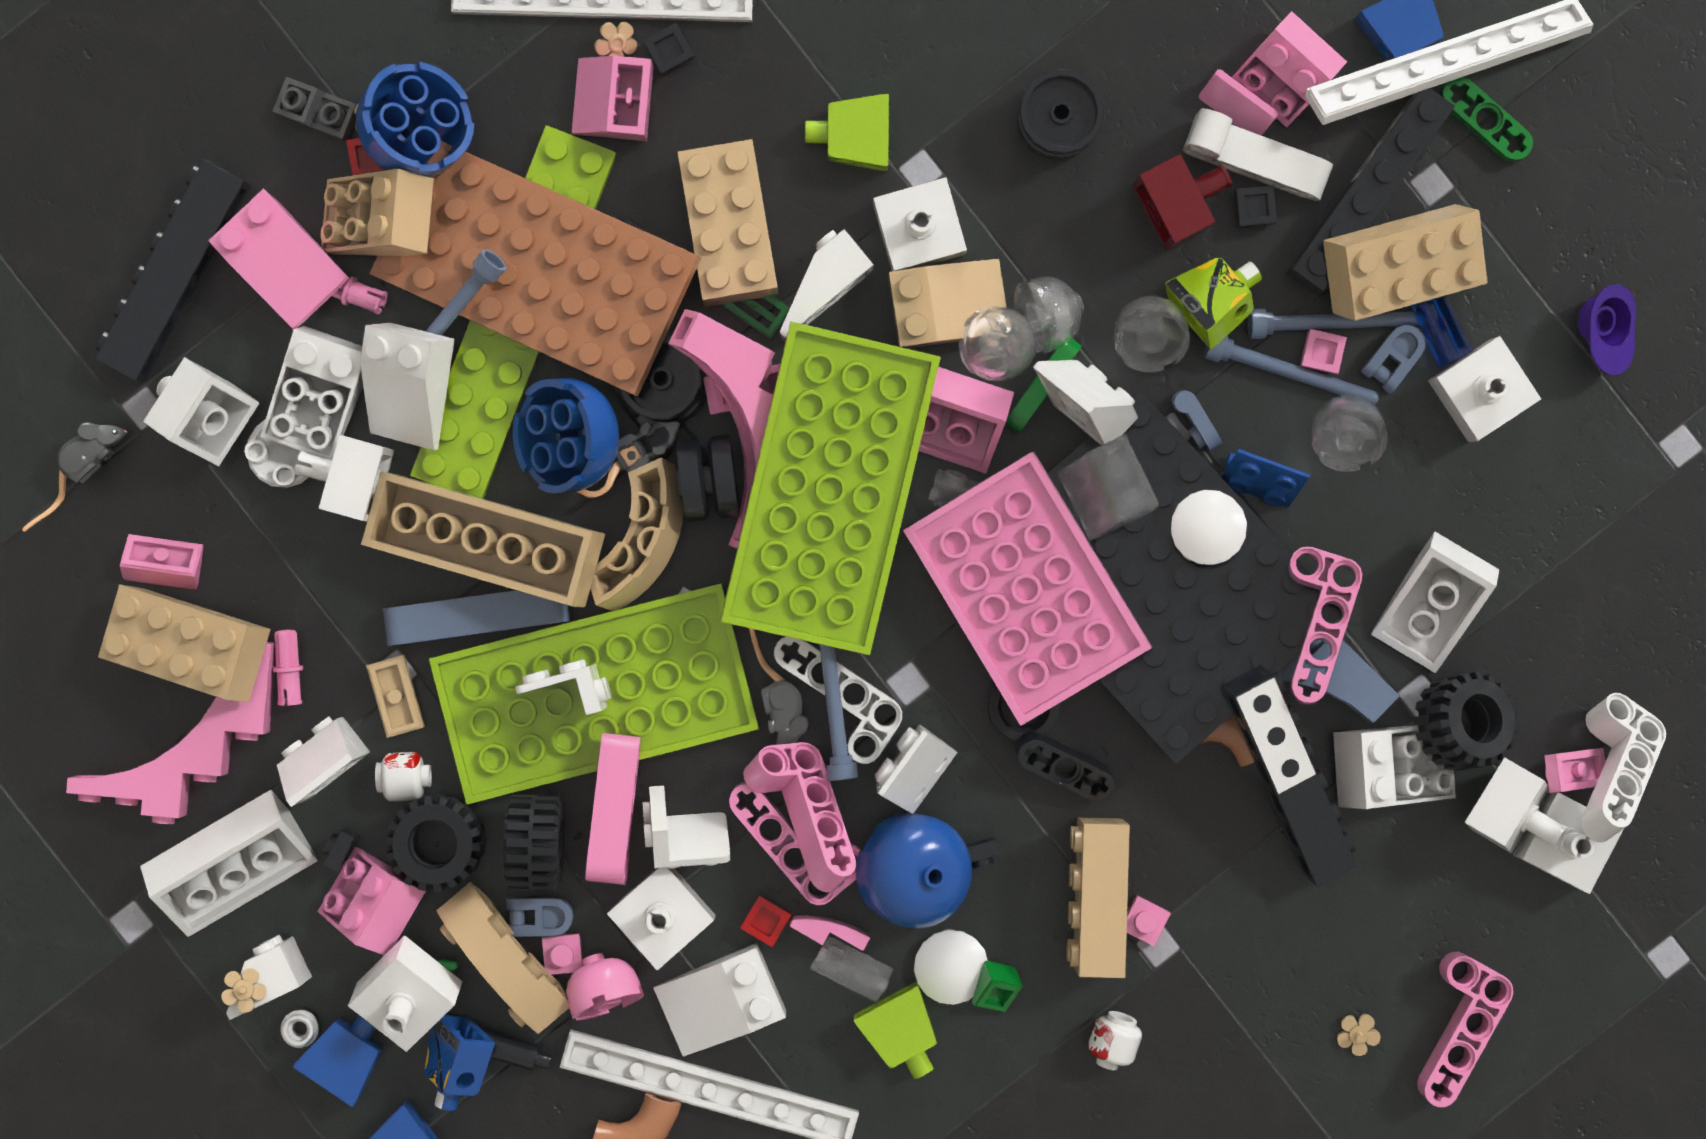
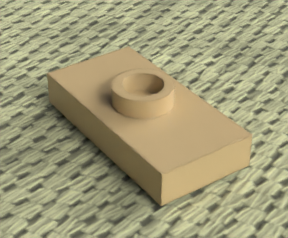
[366,655,425,738]

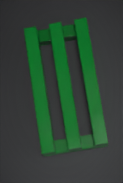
[722,296,790,339]

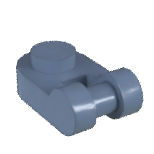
[1360,325,1425,394]
[1171,390,1223,451]
[506,897,574,937]

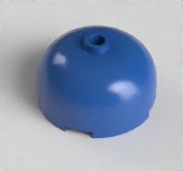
[356,62,474,178]
[513,378,619,493]
[856,813,972,929]

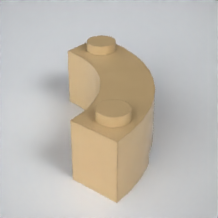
[590,458,684,611]
[436,882,569,1034]

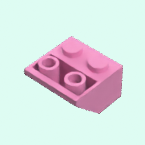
[1232,11,1347,128]
[572,56,654,141]
[317,847,426,955]

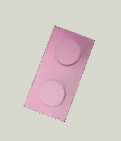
[1544,748,1605,793]

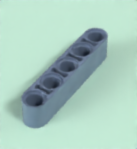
[383,590,571,646]

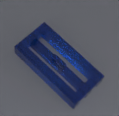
[1410,295,1473,367]

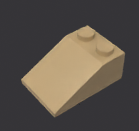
[888,259,1010,349]

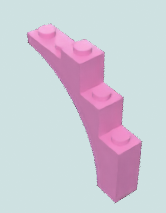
[668,309,775,549]
[66,642,276,824]

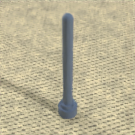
[425,249,507,336]
[1247,309,1428,339]
[1204,335,1379,405]
[819,644,858,781]

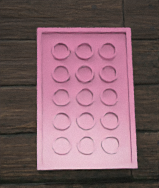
[903,451,1152,726]

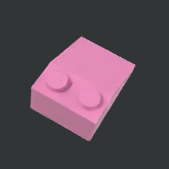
[208,188,350,329]

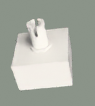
[873,177,967,271]
[1428,336,1541,443]
[143,357,259,466]
[295,435,395,521]
[1465,757,1568,854]
[1513,792,1624,894]
[607,867,716,970]
[348,935,462,1052]

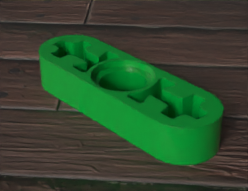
[1439,77,1533,162]
[1005,335,1082,434]

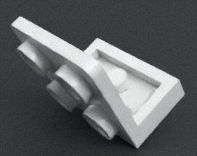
[515,659,612,715]
[643,786,730,868]

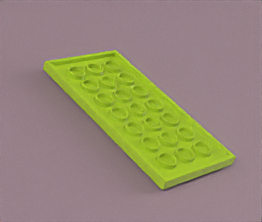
[720,321,941,655]
[429,583,759,805]

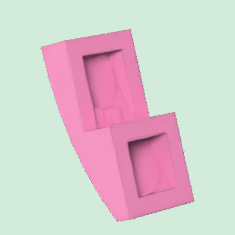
[790,915,870,951]

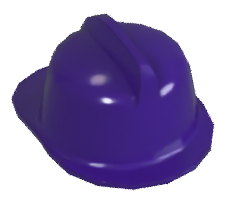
[1578,284,1636,375]

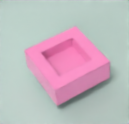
[1300,329,1347,375]
[1127,895,1171,946]
[542,932,583,975]

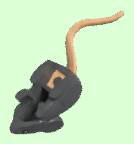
[576,421,680,498]
[22,422,128,532]
[749,628,809,745]

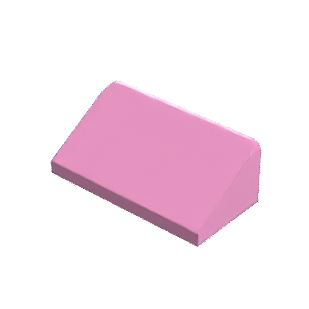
[1199,69,1278,136]
[120,534,204,590]

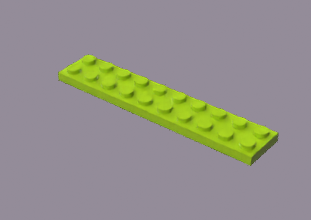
[410,125,617,499]

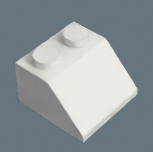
[227,935,312,1020]

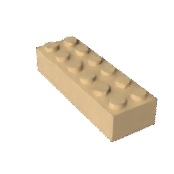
[361,471,605,607]

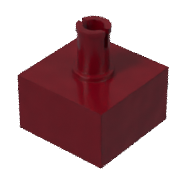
[1132,154,1233,251]

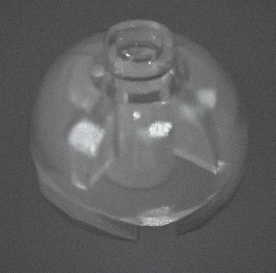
[1014,276,1084,354]
[1113,296,1190,372]
[959,306,1037,382]
[1311,395,1388,472]

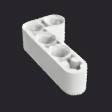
[1183,108,1333,201]
[774,636,902,764]
[1581,693,1666,843]

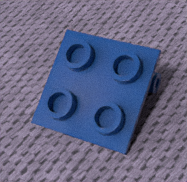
[1221,449,1310,508]

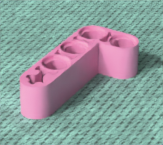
[1288,547,1362,705]
[585,733,641,885]
[743,742,856,892]
[729,782,862,905]
[1417,951,1513,1107]

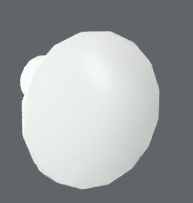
[244,419,312,488]
[1171,490,1247,565]
[914,929,988,1005]

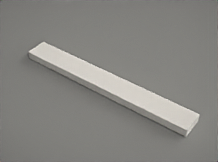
[451,0,753,22]
[1305,0,1594,125]
[560,1029,859,1139]

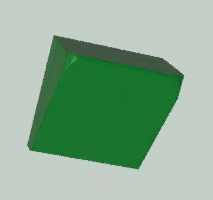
[972,961,1023,1012]

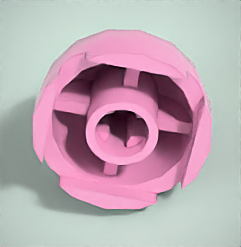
[566,953,644,1020]

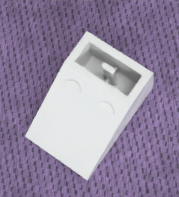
[260,326,363,460]
[874,724,957,814]
[1333,725,1456,809]

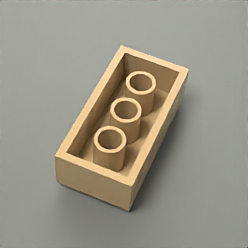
[678,139,779,307]
[1323,204,1488,321]
[98,584,271,702]
[1066,817,1130,978]

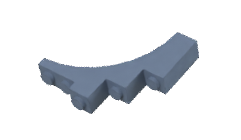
[1278,640,1400,723]

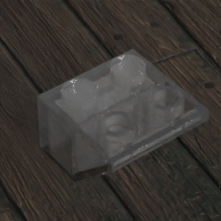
[1057,434,1159,541]

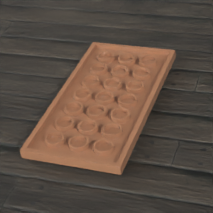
[369,141,701,397]

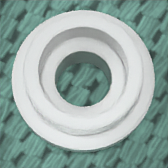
[280,1010,319,1048]

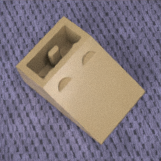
[320,169,434,256]

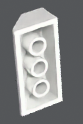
[140,790,318,937]

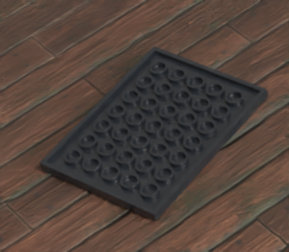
[1048,390,1342,765]

